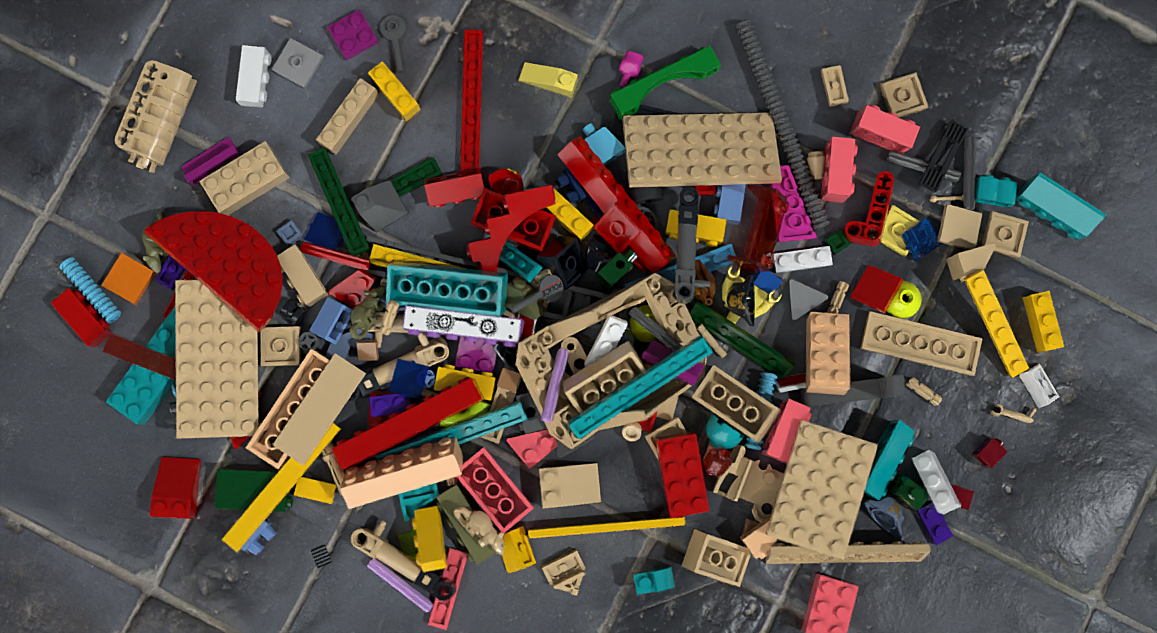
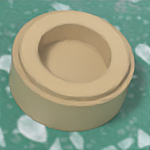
[622,422,642,441]

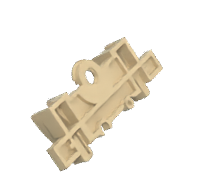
[702,444,784,523]

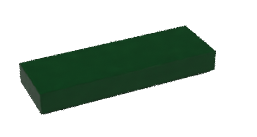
[391,157,443,197]

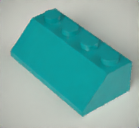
[1016,172,1107,240]
[863,420,915,500]

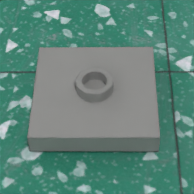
[272,38,324,89]

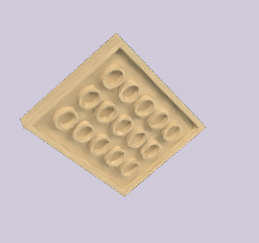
[766,420,878,560]

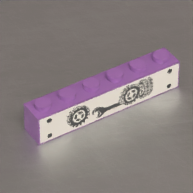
[402,306,524,347]

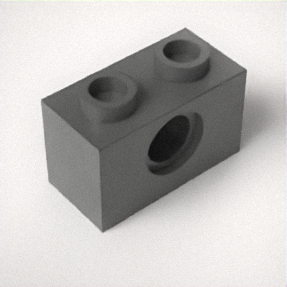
[513,393,547,434]

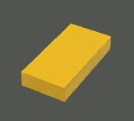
[294,476,337,504]

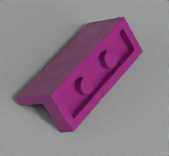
[181,137,241,186]
[641,340,704,387]

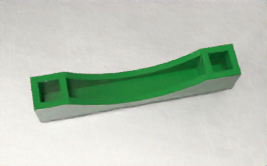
[610,46,721,120]

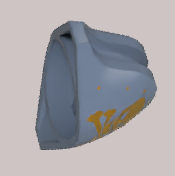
[864,497,904,538]

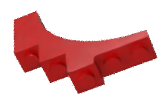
[467,184,557,272]

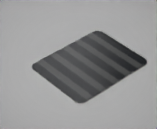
[311,545,332,568]

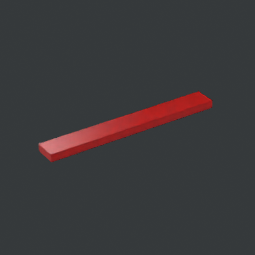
[460,30,483,172]

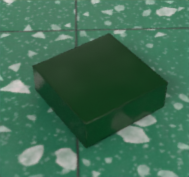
[824,229,851,256]

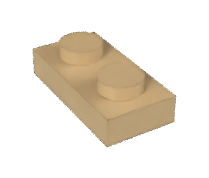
[821,65,849,107]

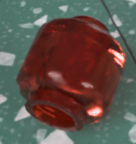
[703,447,732,477]

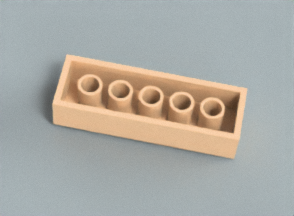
[246,349,330,469]
[340,437,464,509]

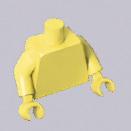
[722,264,782,324]

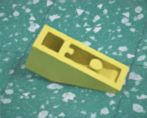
[519,63,578,98]

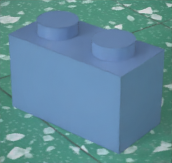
[713,184,746,225]
[309,297,352,345]

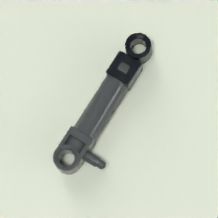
[675,186,711,304]

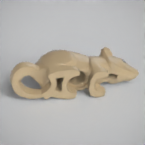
[453,506,504,555]

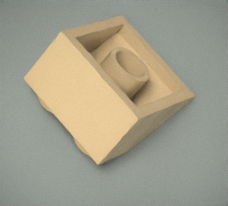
[946,243,996,282]

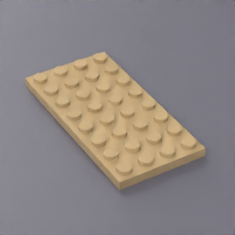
[622,113,782,187]
[175,280,258,438]

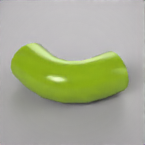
[440,401,491,428]

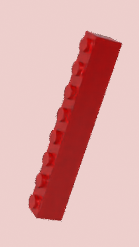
[557,136,676,274]
[332,377,485,470]

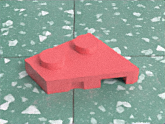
[506,430,557,469]

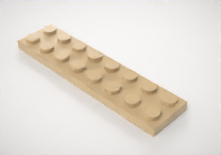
[766,541,931,564]

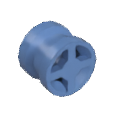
[416,369,436,389]

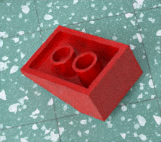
[149,457,201,519]

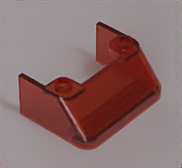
[727,184,789,272]

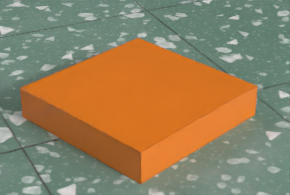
[101,253,156,305]

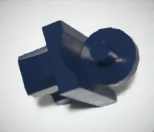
[555,168,587,204]

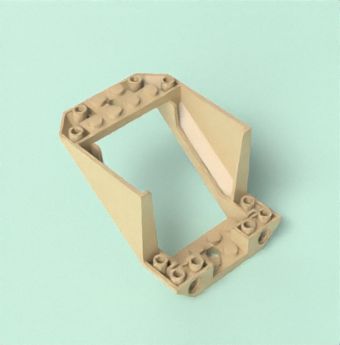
[516,273,707,449]

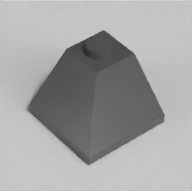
[351,180,408,232]

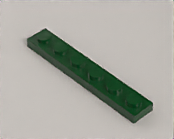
[308,147,371,256]
[689,301,795,380]

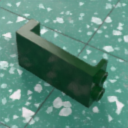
[214,469,294,512]

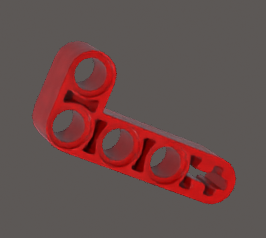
[845,171,894,247]

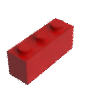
[424,168,485,208]
[51,288,112,348]

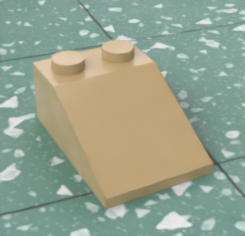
[539,463,601,508]
[682,529,751,587]

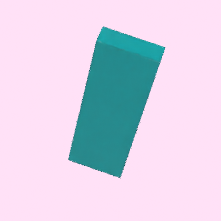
[499,241,542,283]

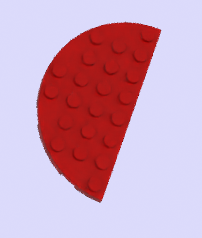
[144,211,282,332]

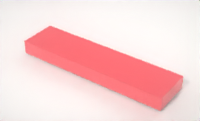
[428,548,468,630]

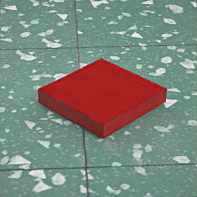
[593,201,644,253]
[850,265,904,313]

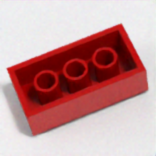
[654,431,709,518]

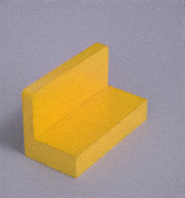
[502,526,536,573]

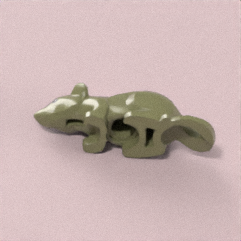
[142,211,168,274]
[350,285,385,340]

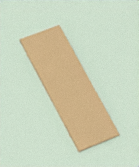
[273,353,366,466]

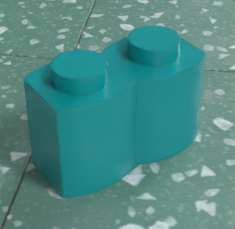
[975,174,1018,208]

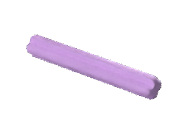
[541,348,569,422]
[367,558,433,612]

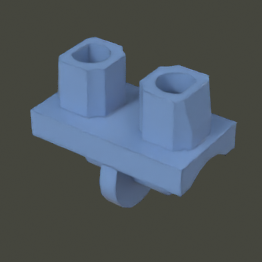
[241,519,277,555]

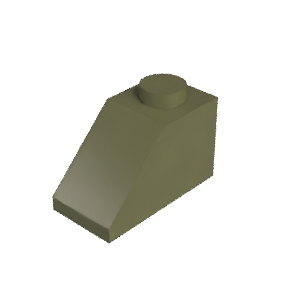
[506,279,544,320]

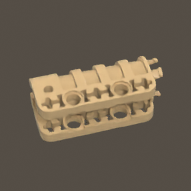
[115,60,197,173]

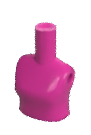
[619,51,644,88]

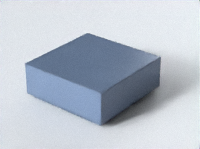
[276,219,304,247]

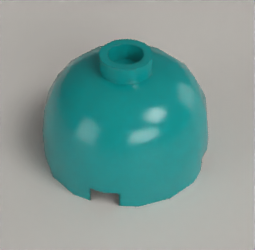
[705,413,745,449]

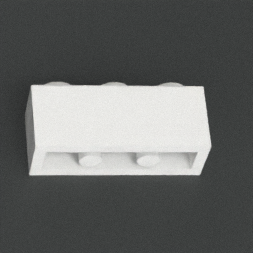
[236,45,271,107]
[912,450,961,515]

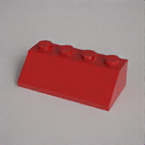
[470,188,556,253]

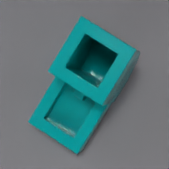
[633,565,675,595]

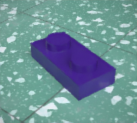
[369,393,410,417]
[917,501,953,545]

